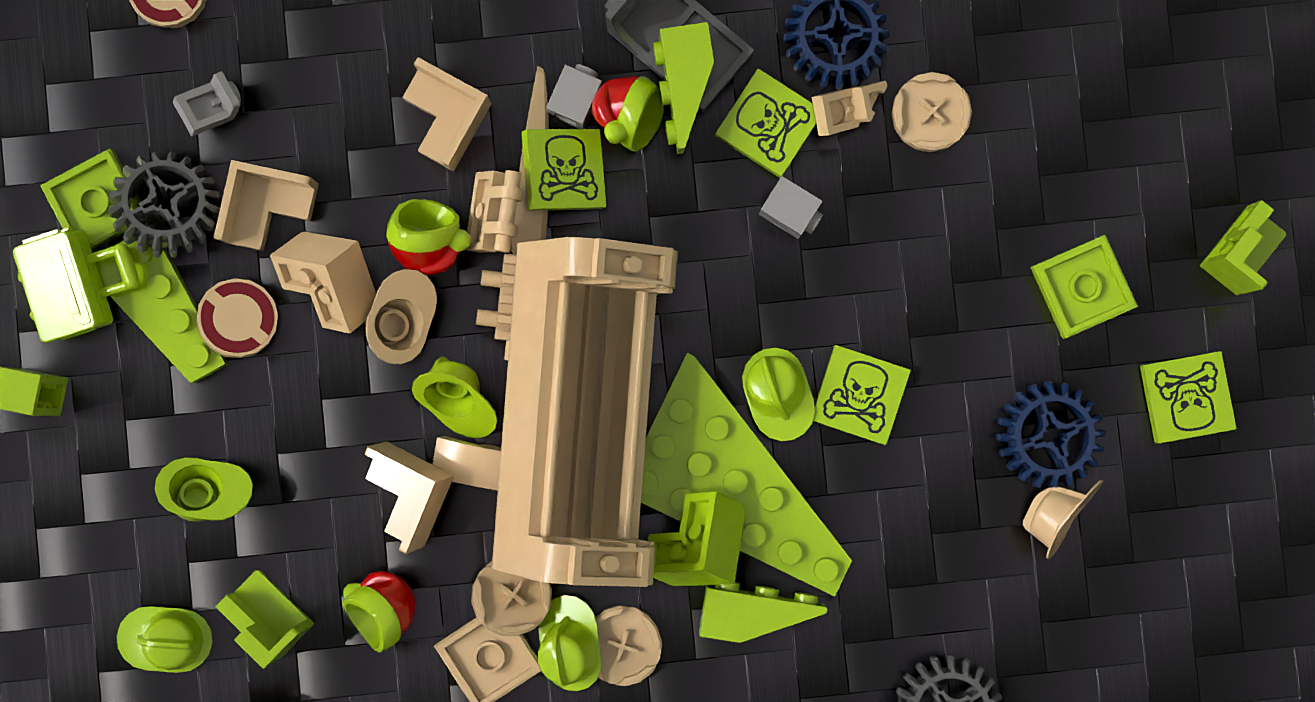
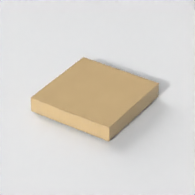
[434,617,541,702]

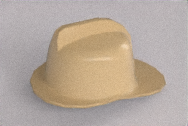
[366,269,437,364]
[1023,479,1104,559]

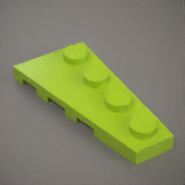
[96,226,229,383]

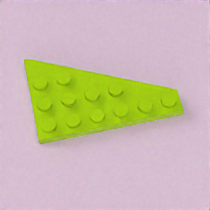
[641,353,852,597]

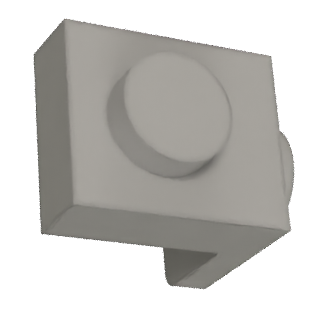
[173,71,241,136]

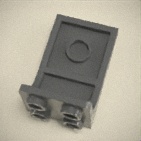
[605,0,754,112]

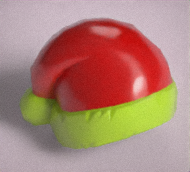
[591,76,664,152]
[386,199,471,275]
[342,571,416,653]

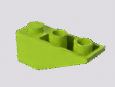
[653,22,714,154]
[699,582,827,643]

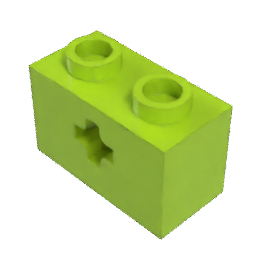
[0,366,69,416]

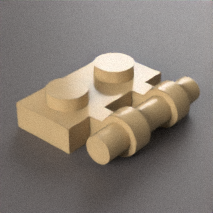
[465,170,523,253]

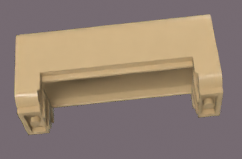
[492,237,678,587]

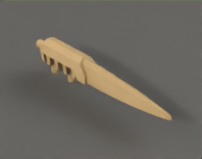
[476,66,549,361]

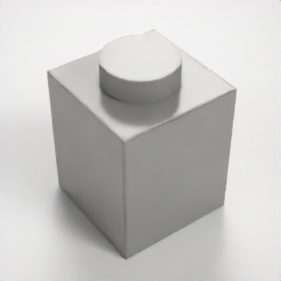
[546,64,602,129]
[758,176,823,239]

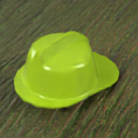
[742,348,815,441]
[412,357,498,438]
[155,457,253,522]
[538,595,602,691]
[117,606,213,673]

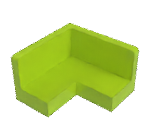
[1200,200,1286,295]
[648,491,746,586]
[215,570,315,669]

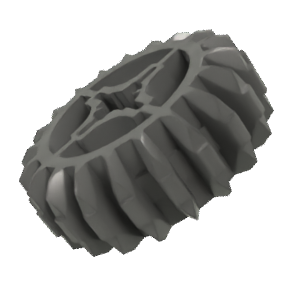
[108,151,220,258]
[896,655,1002,702]

